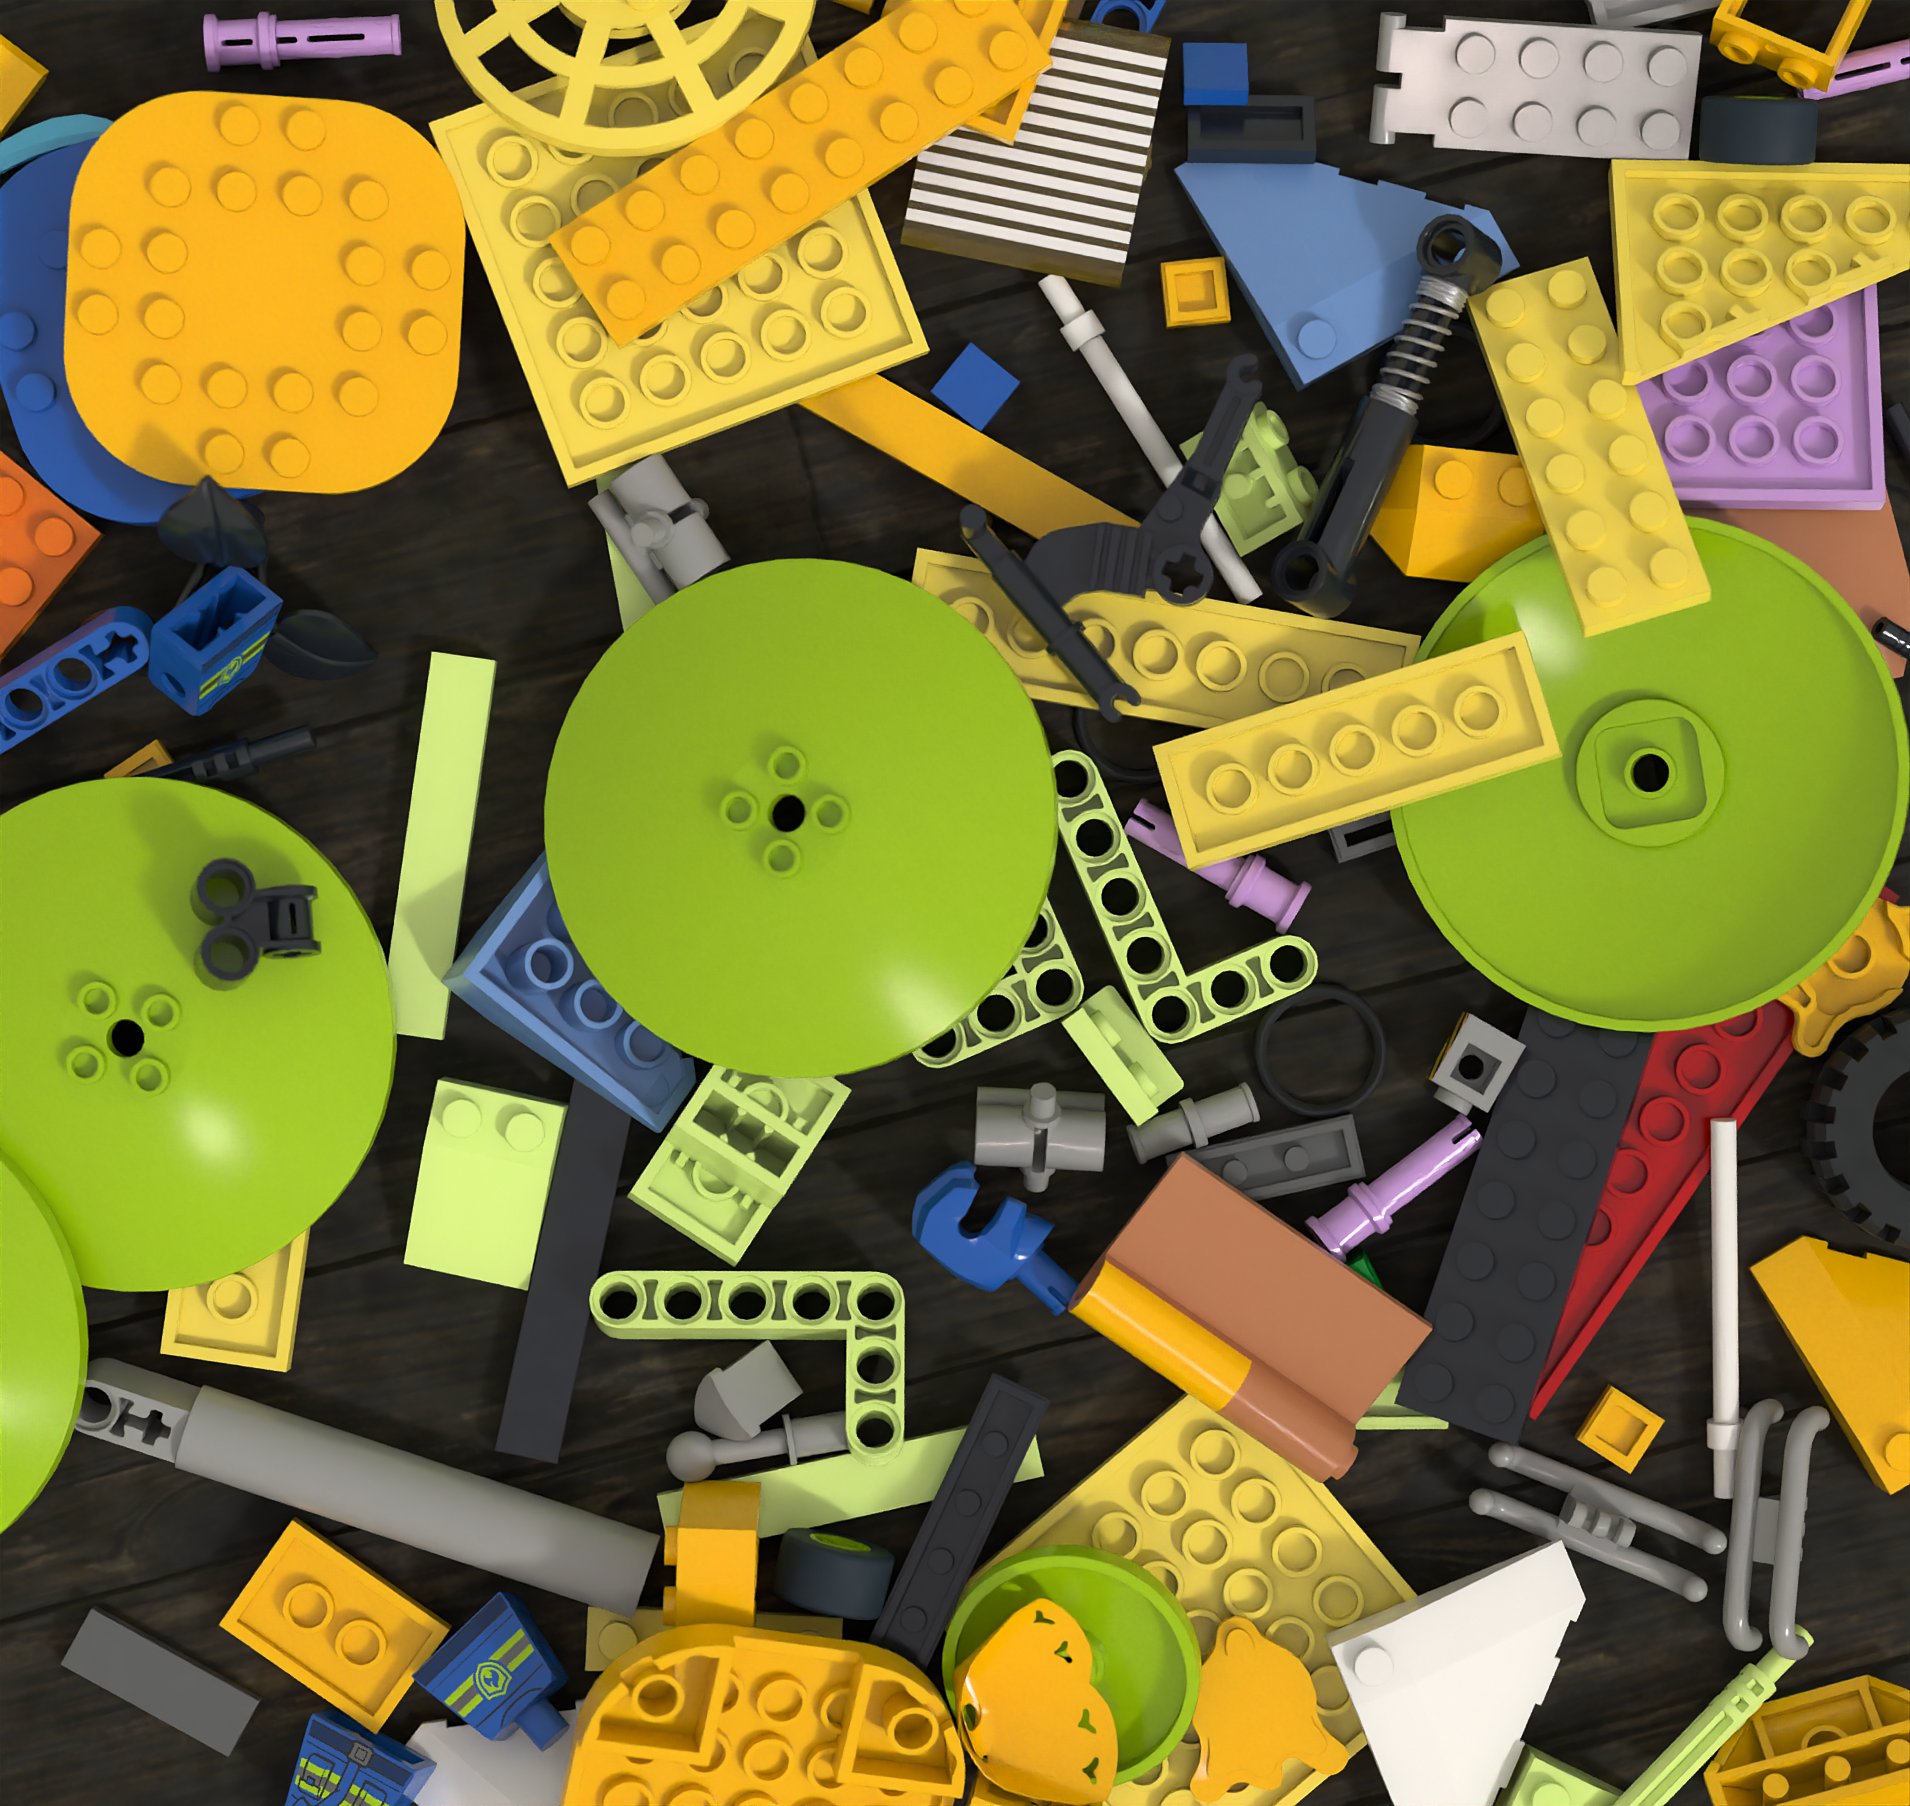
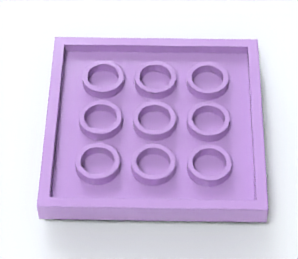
[1636,283,1886,510]

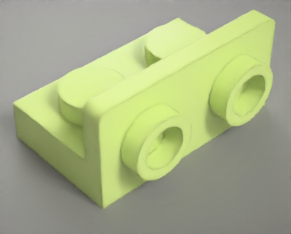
[1179,402,1319,557]
[1059,985,1184,1127]

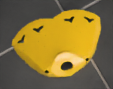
[953,1598,1118,1805]

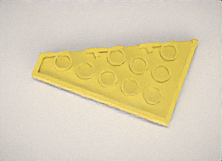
[1608,159,1910,385]

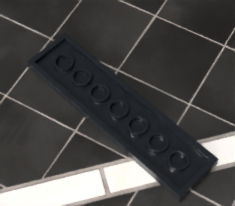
[1394,1004,1658,1447]

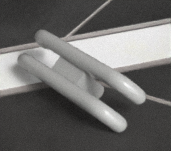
[1723,1399,1830,1660]
[1469,1441,1727,1602]

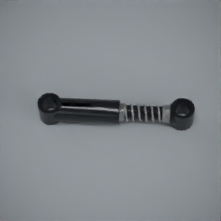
[1270,214,1503,619]

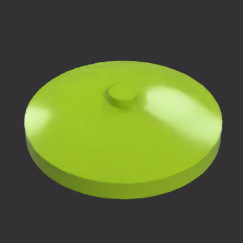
[942,1545,1202,1787]

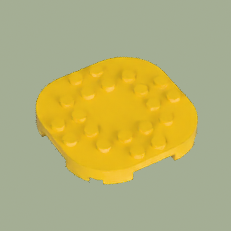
[64,91,465,494]
[558,1623,965,1806]

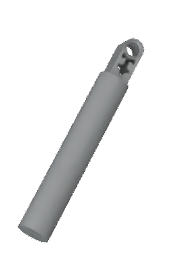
[75,1358,660,1619]

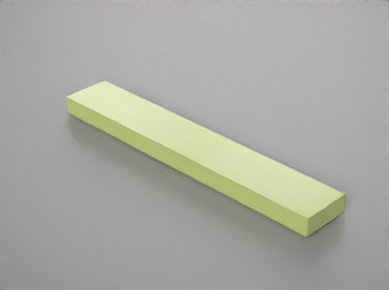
[388,652,497,1040]
[657,1425,1044,1539]

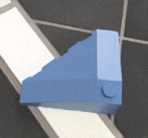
[1173,162,1520,392]
[441,849,697,1133]

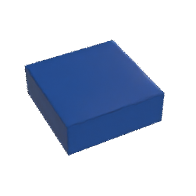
[1182,43,1249,105]
[930,342,1020,433]

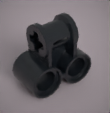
[189,858,322,991]

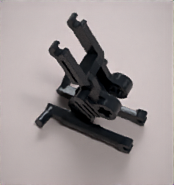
[960,354,1262,723]

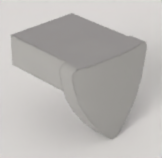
[694,1340,803,1441]

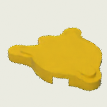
[1776,898,1910,1057]
[1189,1615,1349,1803]

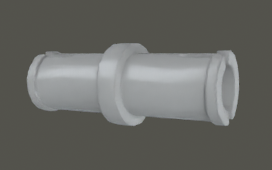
[1126,1082,1260,1164]

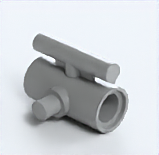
[588,453,731,606]
[974,1082,1106,1192]

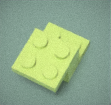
[627,1064,852,1267]

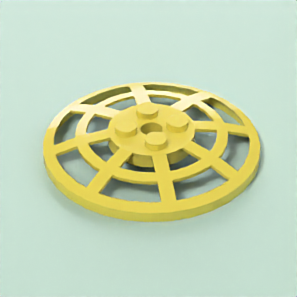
[434,0,816,157]

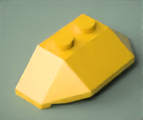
[1369,445,1547,584]
[1704,1675,1910,1806]

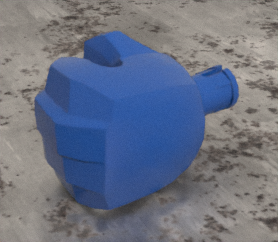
[912,1158,1080,1316]

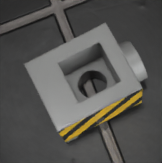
[1426,1012,1526,1116]

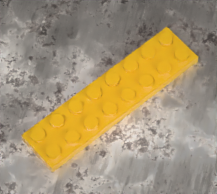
[547,0,1053,350]

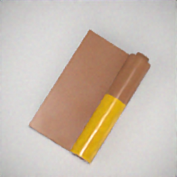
[1068,1151,1433,1483]

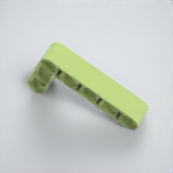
[1052,750,1318,1044]
[912,896,1084,1068]
[589,1271,905,1467]

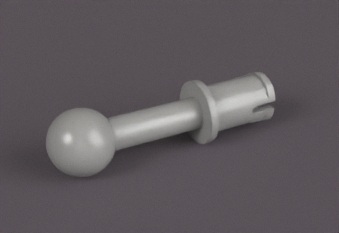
[666,1410,848,1483]

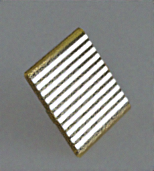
[901,16,1172,288]

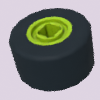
[1699,95,1818,165]
[771,1528,895,1620]

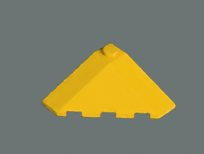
[1748,1235,1910,1495]

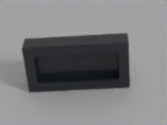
[1186,95,1316,164]

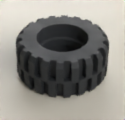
[1799,1005,1910,1249]

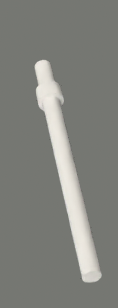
[1038,270,1263,605]
[1707,1118,1744,1499]

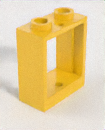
[1709,0,1872,93]

